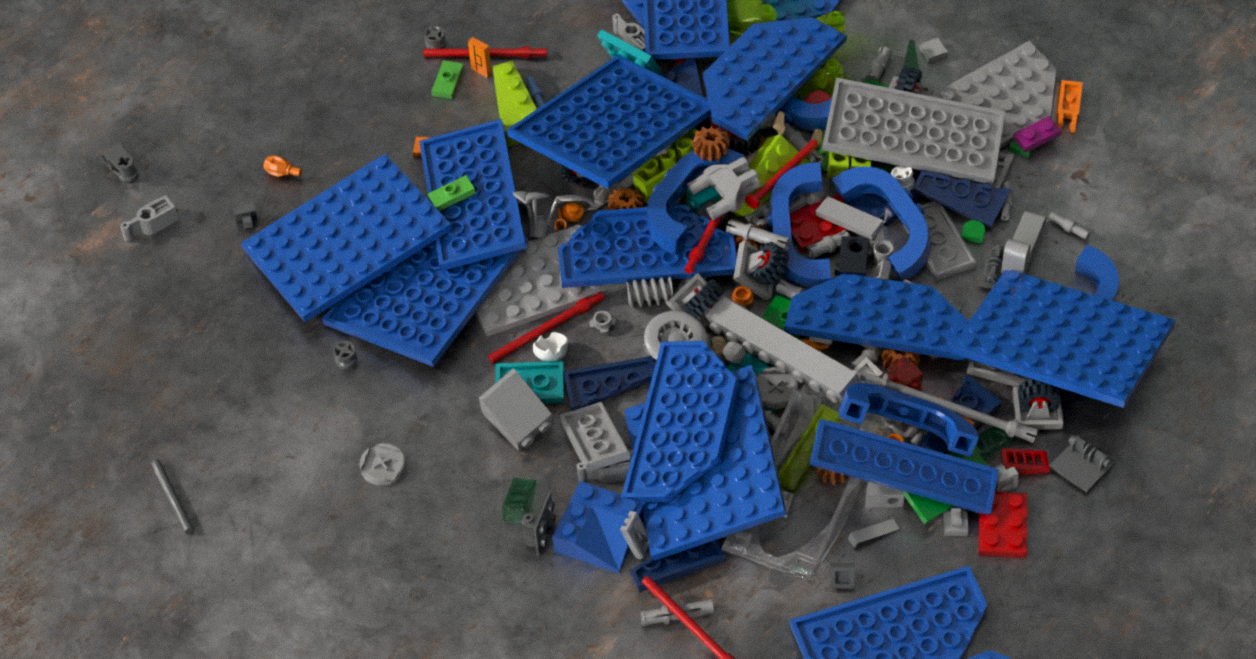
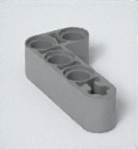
[1001,211,1047,274]

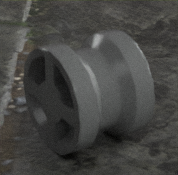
[424,26,446,49]
[333,341,357,369]

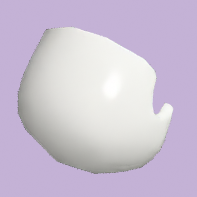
[533,332,568,362]

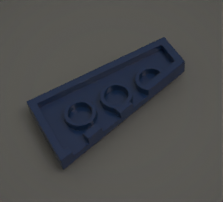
[660,58,711,131]
[912,170,1011,228]
[847,171,926,226]
[563,356,655,411]
[921,375,1001,454]
[629,539,727,593]

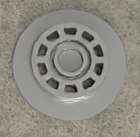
[644,311,706,360]

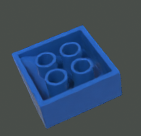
[553,481,645,573]

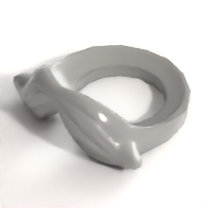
[889,420,921,438]

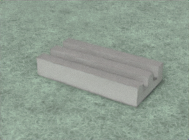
[620,511,649,559]

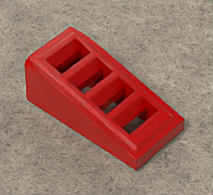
[1000,449,1050,476]

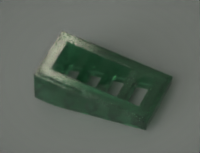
[904,39,919,70]
[975,426,1015,461]
[502,477,536,523]

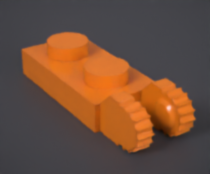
[1057,80,1083,133]

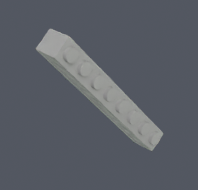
[706,296,862,403]

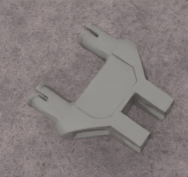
[687,157,761,221]

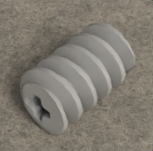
[626,276,673,308]

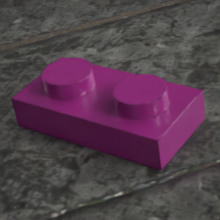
[1013,116,1061,153]

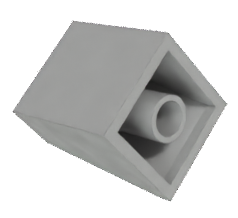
[479,368,553,451]

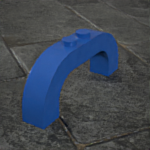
[775,96,832,131]
[647,149,745,255]
[767,162,831,289]
[832,167,931,282]
[1075,245,1119,302]
[838,383,979,457]

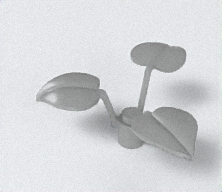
[513,191,595,237]

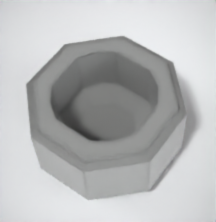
[722,342,746,364]

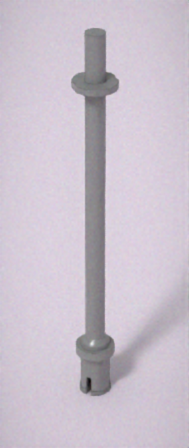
[860,371,1038,443]

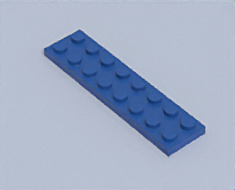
[810,419,999,515]

